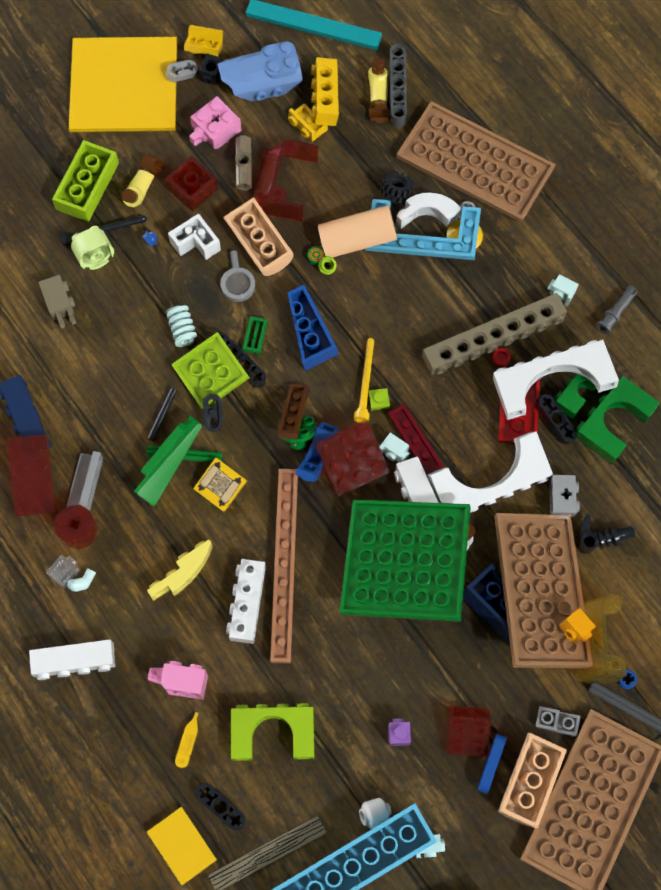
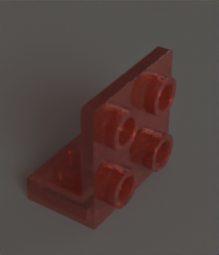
[446,706,491,757]

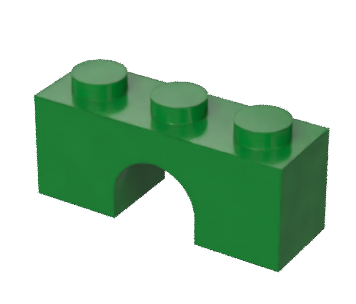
[554,374,596,420]

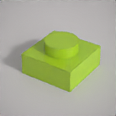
[368,388,390,411]

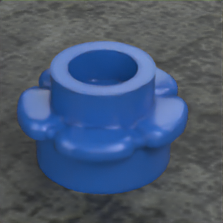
[142,230,159,247]

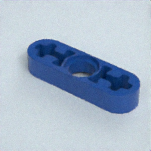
[477,733,506,794]

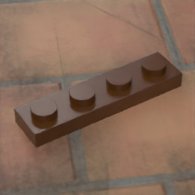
[277,384,309,439]

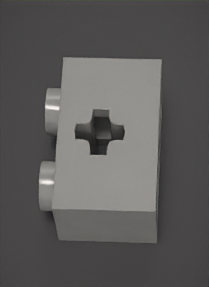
[549,475,580,518]

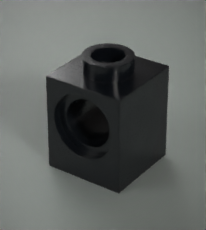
[199,54,224,85]

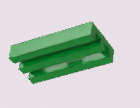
[242,316,268,355]

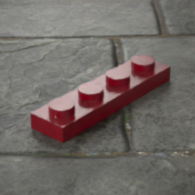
[388,404,444,476]

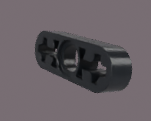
[535,394,577,444]
[195,783,246,831]

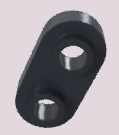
[202,393,223,432]

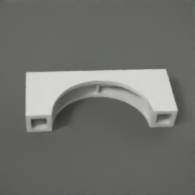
[493,340,619,420]
[427,432,553,513]

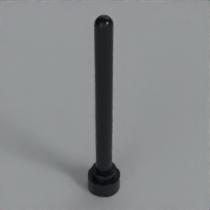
[60,215,147,246]

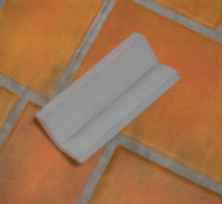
[67,451,103,513]

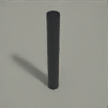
[147,388,177,441]

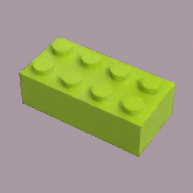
[52,140,119,222]

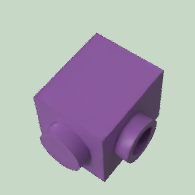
[388,719,411,746]

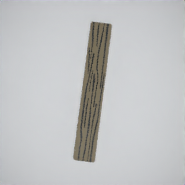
[209,816,326,890]

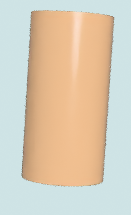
[223,197,293,276]
[318,205,397,258]
[498,733,567,829]

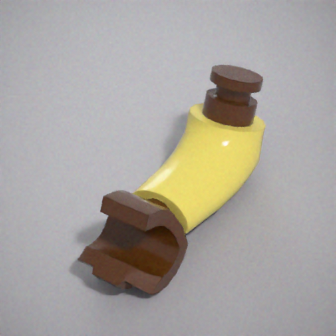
[368,58,390,123]
[122,155,164,207]

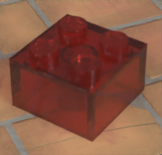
[165,156,218,212]

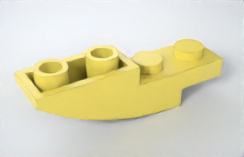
[147,540,213,601]

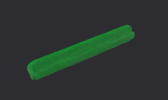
[146,445,223,463]

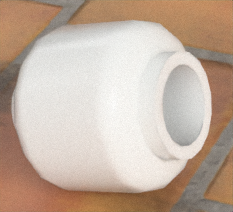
[359,798,392,829]

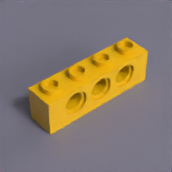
[311,57,339,126]

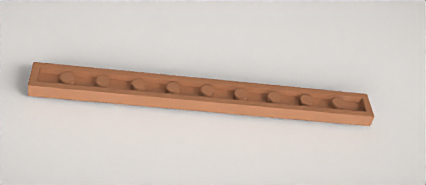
[270,469,298,664]

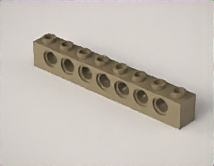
[422,293,567,375]

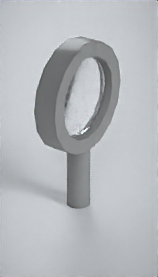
[220,251,255,302]

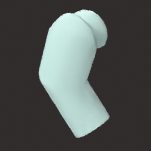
[67,569,96,592]

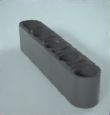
[389,44,407,128]

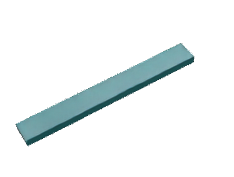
[246,0,382,50]

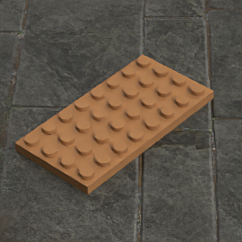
[396,101,556,223]
[494,513,593,668]
[519,709,661,890]

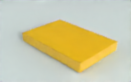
[147,807,217,886]

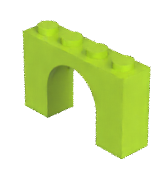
[231,703,314,761]

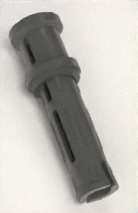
[595,285,638,335]

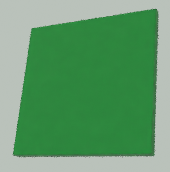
[339,500,471,622]

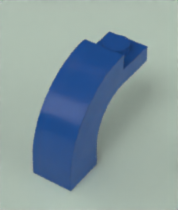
[295,422,340,482]

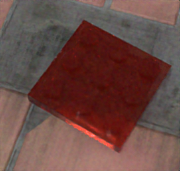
[315,420,390,497]

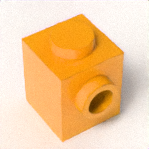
[559,608,596,644]

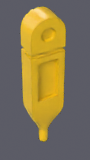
[175,712,198,768]

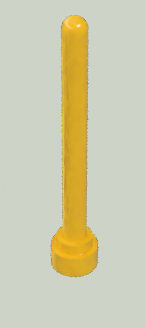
[354,338,374,423]

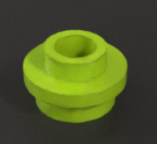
[318,256,337,275]

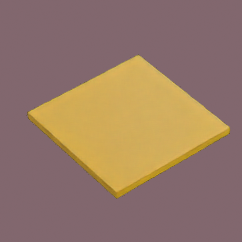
[69,37,177,132]

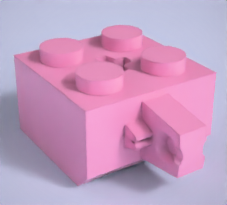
[189,97,242,149]
[148,661,208,700]

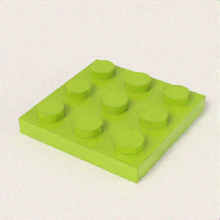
[171,332,250,410]

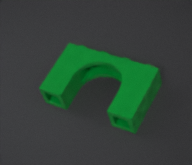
[576,376,660,465]

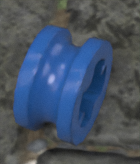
[617,670,637,689]

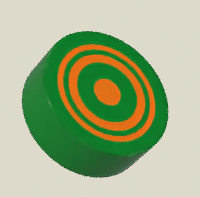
[307,246,325,266]

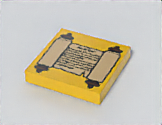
[193,458,247,512]

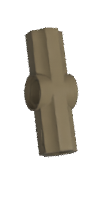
[235,135,252,191]

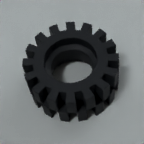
[380,171,415,203]

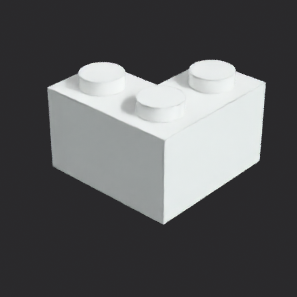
[168,214,221,260]

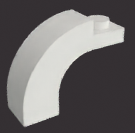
[396,193,462,229]

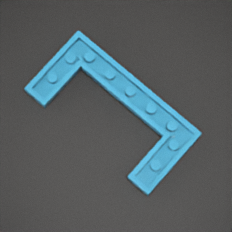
[365,199,481,260]

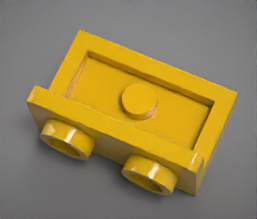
[184,25,223,56]
[288,103,328,142]

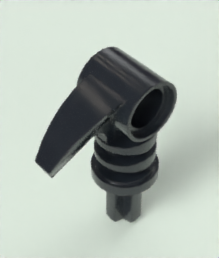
[577,514,635,554]

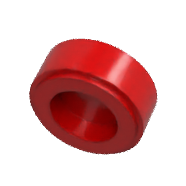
[492,348,511,368]

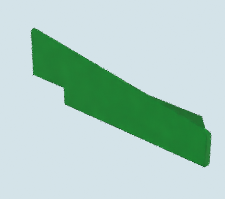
[134,416,202,506]

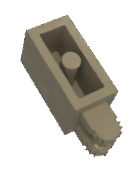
[39,274,76,329]

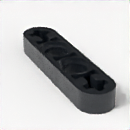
[213,331,266,388]

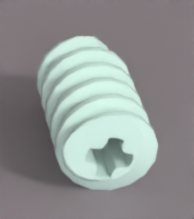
[165,305,197,347]

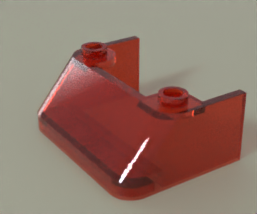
[253,140,318,222]

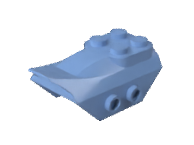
[217,42,302,101]

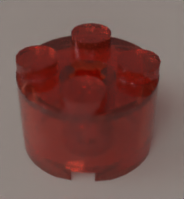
[55,505,98,549]

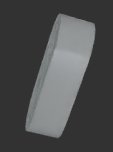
[165,60,198,82]

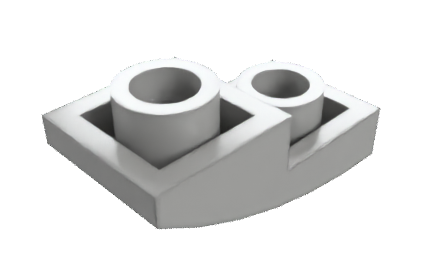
[536,706,581,737]

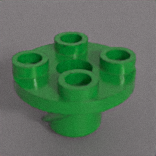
[278,416,316,450]

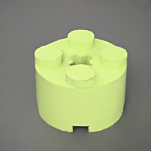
[71,226,114,270]

